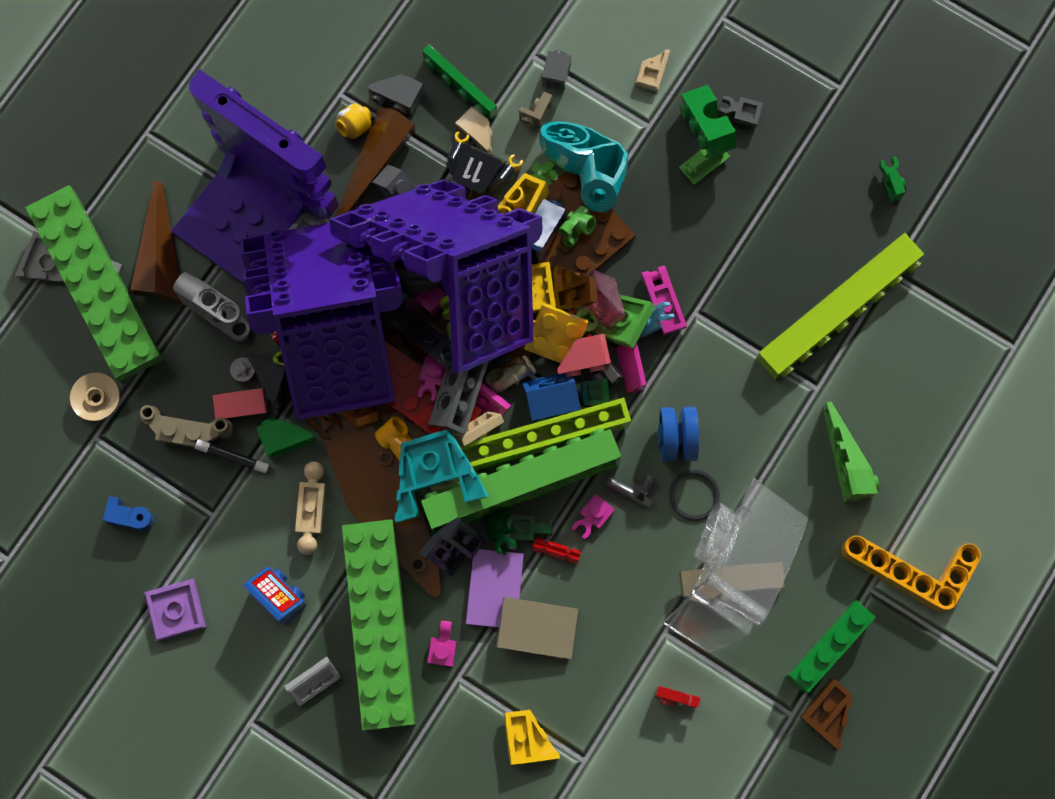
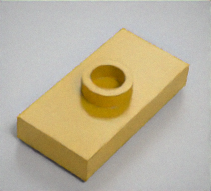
[532,262,556,314]

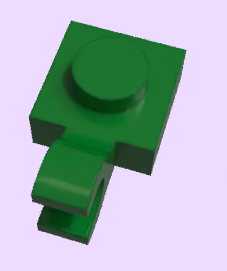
[879,156,906,202]

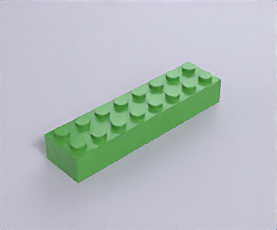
[25,185,164,382]
[421,428,621,535]
[342,520,416,731]

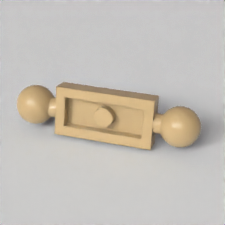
[295,462,326,555]

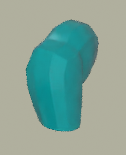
[539,121,628,212]

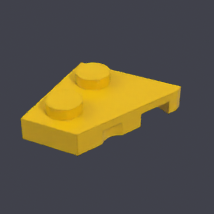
[503,710,560,765]

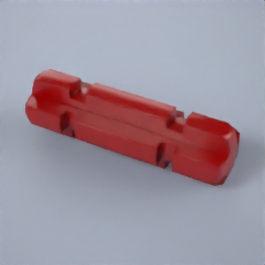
[532,537,581,564]

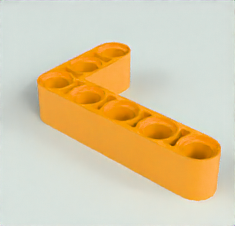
[841,536,981,612]

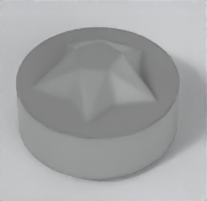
[230,358,256,383]

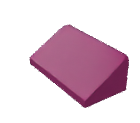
[617,342,646,394]

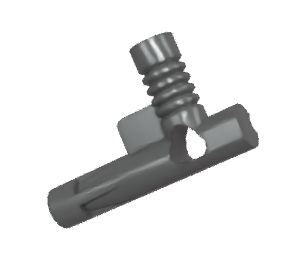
[605,475,656,509]

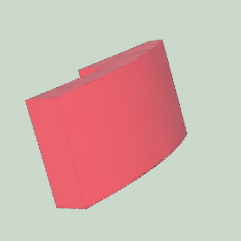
[212,388,268,419]

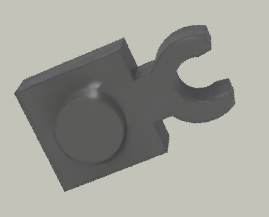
[719,96,763,128]

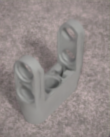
[173,272,251,341]

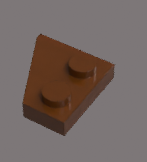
[553,266,598,312]

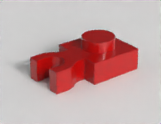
[655,686,701,708]

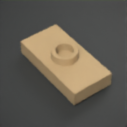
[452,411,504,446]

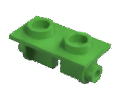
[679,149,730,185]

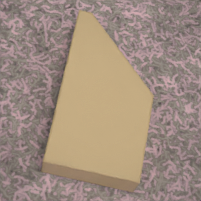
[635,49,670,92]

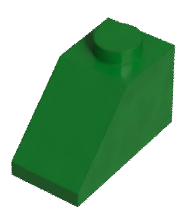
[257,418,316,459]

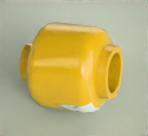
[335,103,372,139]

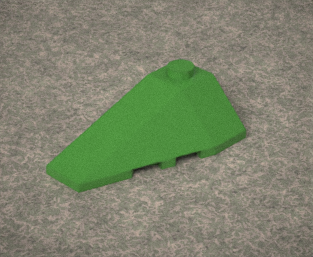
[822,402,879,503]

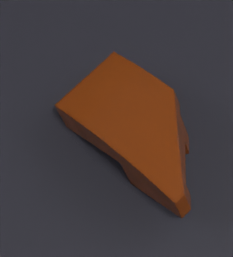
[339,407,378,428]

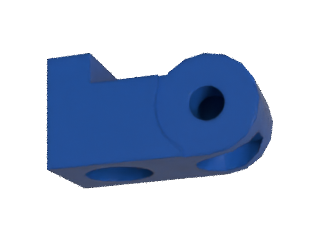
[103,496,154,531]

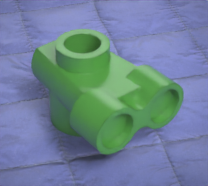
[558,206,596,248]

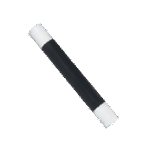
[195,439,269,473]

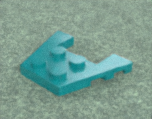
[395,429,489,523]

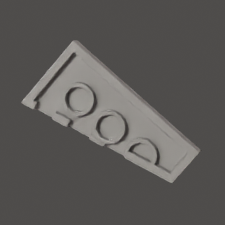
[15,231,124,283]

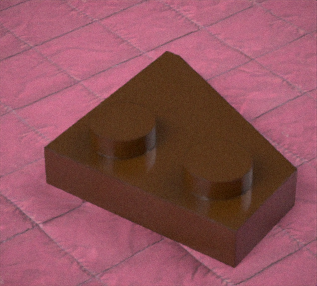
[800,678,853,750]

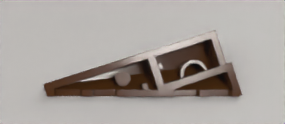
[336,106,416,216]
[131,181,182,303]

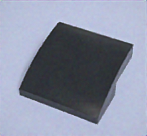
[419,517,486,576]

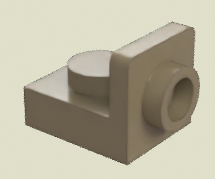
[519,92,552,129]

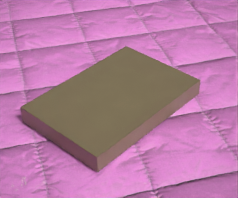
[496,597,578,660]

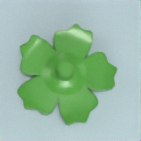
[531,161,559,187]

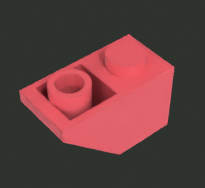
[557,334,611,377]

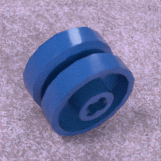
[658,406,699,462]

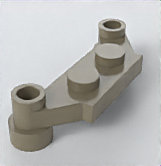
[140,405,234,448]

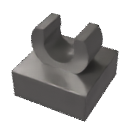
[593,360,624,383]

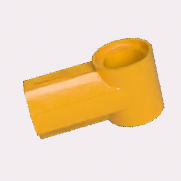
[375,416,412,460]

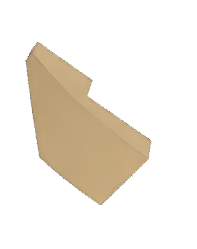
[455,107,492,153]

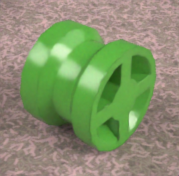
[576,308,599,336]

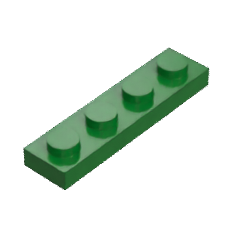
[422,44,497,121]

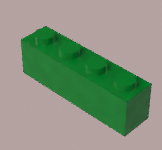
[785,600,876,694]

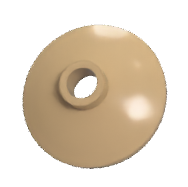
[70,373,120,421]

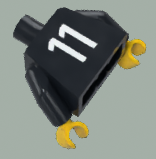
[448,132,523,201]

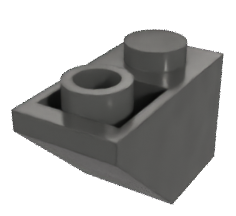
[368,74,424,117]
[373,165,417,199]

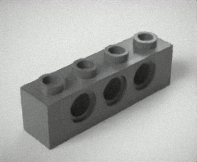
[428,361,488,435]

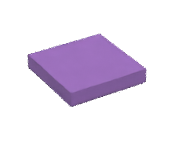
[144,579,207,642]

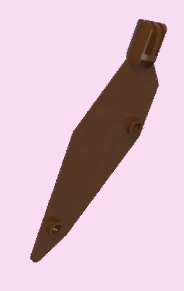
[305,413,441,597]

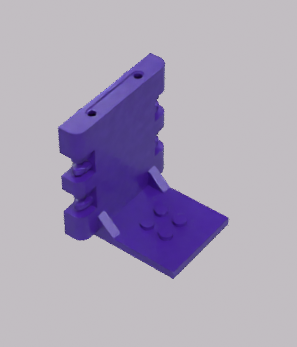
[171,69,339,286]
[329,179,543,374]
[240,223,403,420]

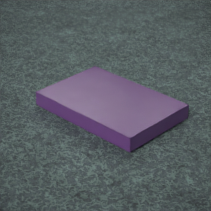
[466,549,524,628]

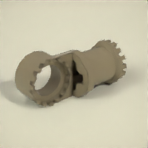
[485,355,536,393]

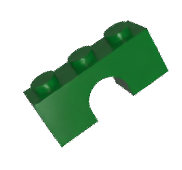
[680,85,737,158]

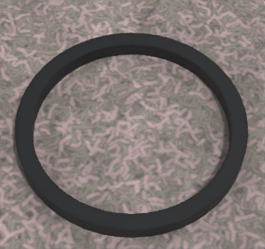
[669,470,720,520]

